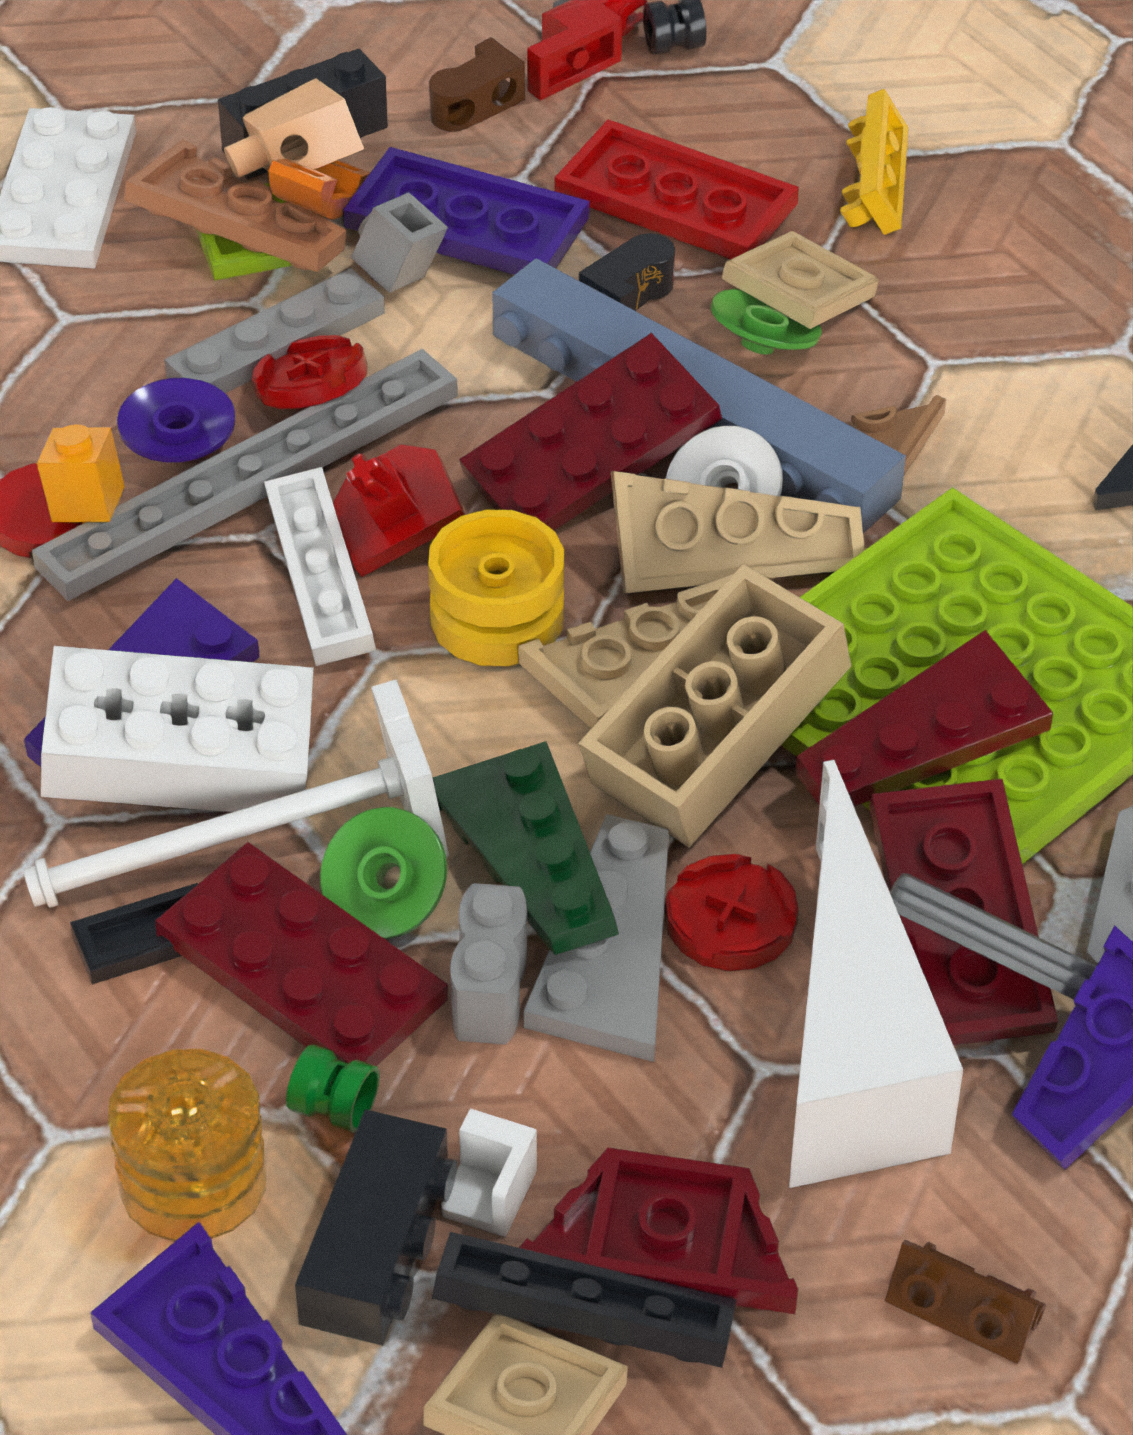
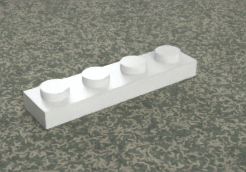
[264,467,376,666]

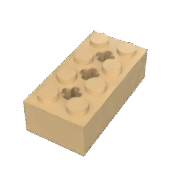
[578,564,851,848]

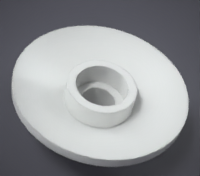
[666,426,783,496]

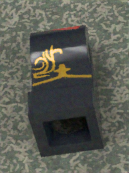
[579,233,675,311]

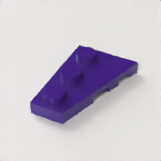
[1012,925,1133,1170]

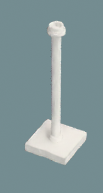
[23,680,449,908]

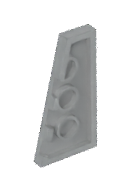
[524,814,669,1062]

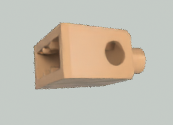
[224,78,364,178]

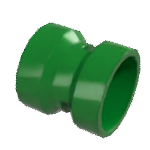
[286,1044,380,1133]

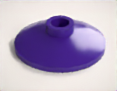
[117,378,236,463]

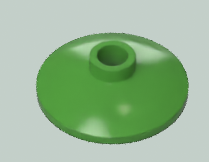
[711,289,822,354]
[320,807,447,940]

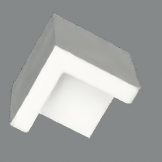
[441,1109,537,1237]

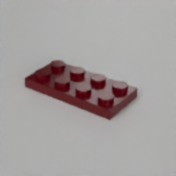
[459,333,722,531]
[869,779,1058,1045]
[155,842,448,1066]

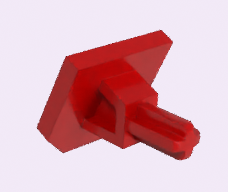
[333,444,466,577]

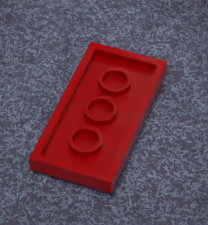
[554,119,799,259]

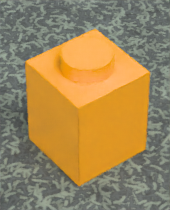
[37,424,125,522]

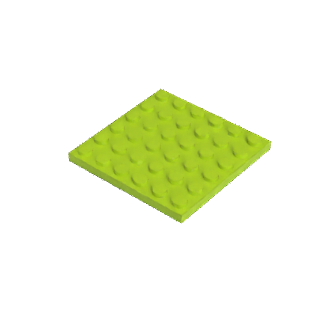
[781,487,1133,864]

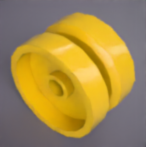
[428,510,564,666]

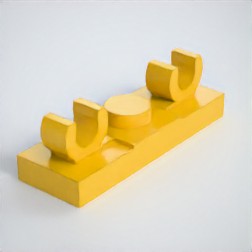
[840,88,909,235]

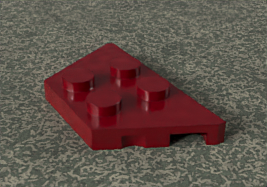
[519,1147,798,1314]

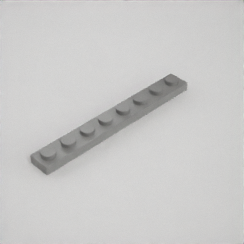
[32,349,458,601]

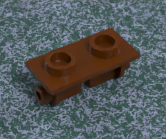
[884,1240,1046,1364]

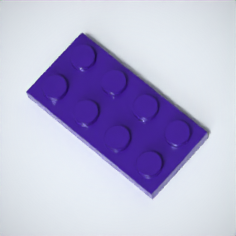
[343,147,589,275]

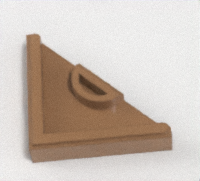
[845,395,946,475]

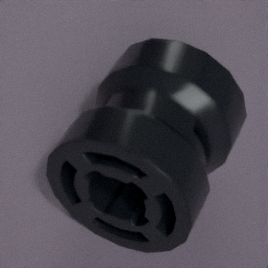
[643,0,707,55]

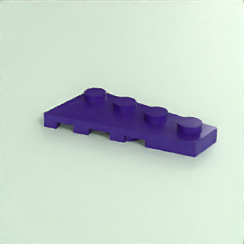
[24,578,260,767]
[90,1222,347,1435]

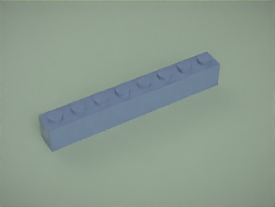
[492,258,906,534]

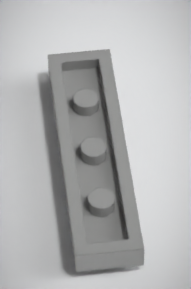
[164,268,385,393]

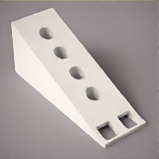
[789,760,963,1188]

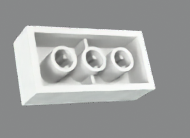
[41,646,314,812]

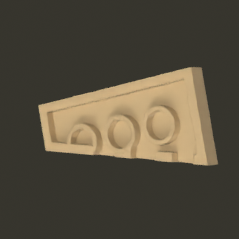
[611,471,865,593]
[518,575,732,729]

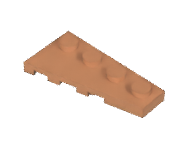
[124,139,347,272]

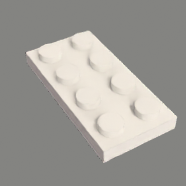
[0,107,136,268]

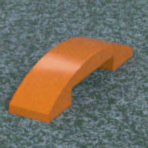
[268,159,370,219]

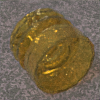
[108,1049,267,1242]

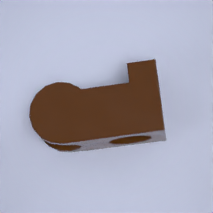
[429,37,525,132]

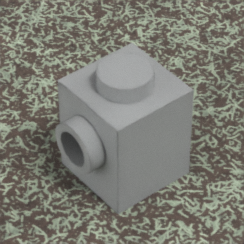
[351,193,448,293]

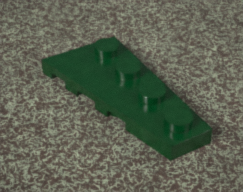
[432,741,619,955]

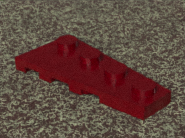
[795,630,1053,807]

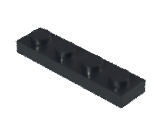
[432,1232,736,1368]

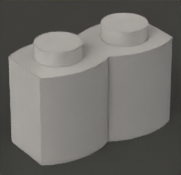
[450,883,527,1045]

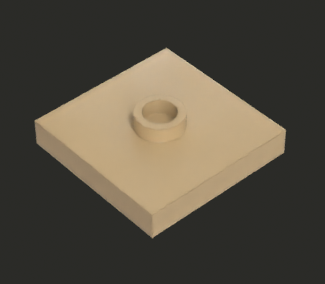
[722,231,879,329]
[423,1314,628,1435]

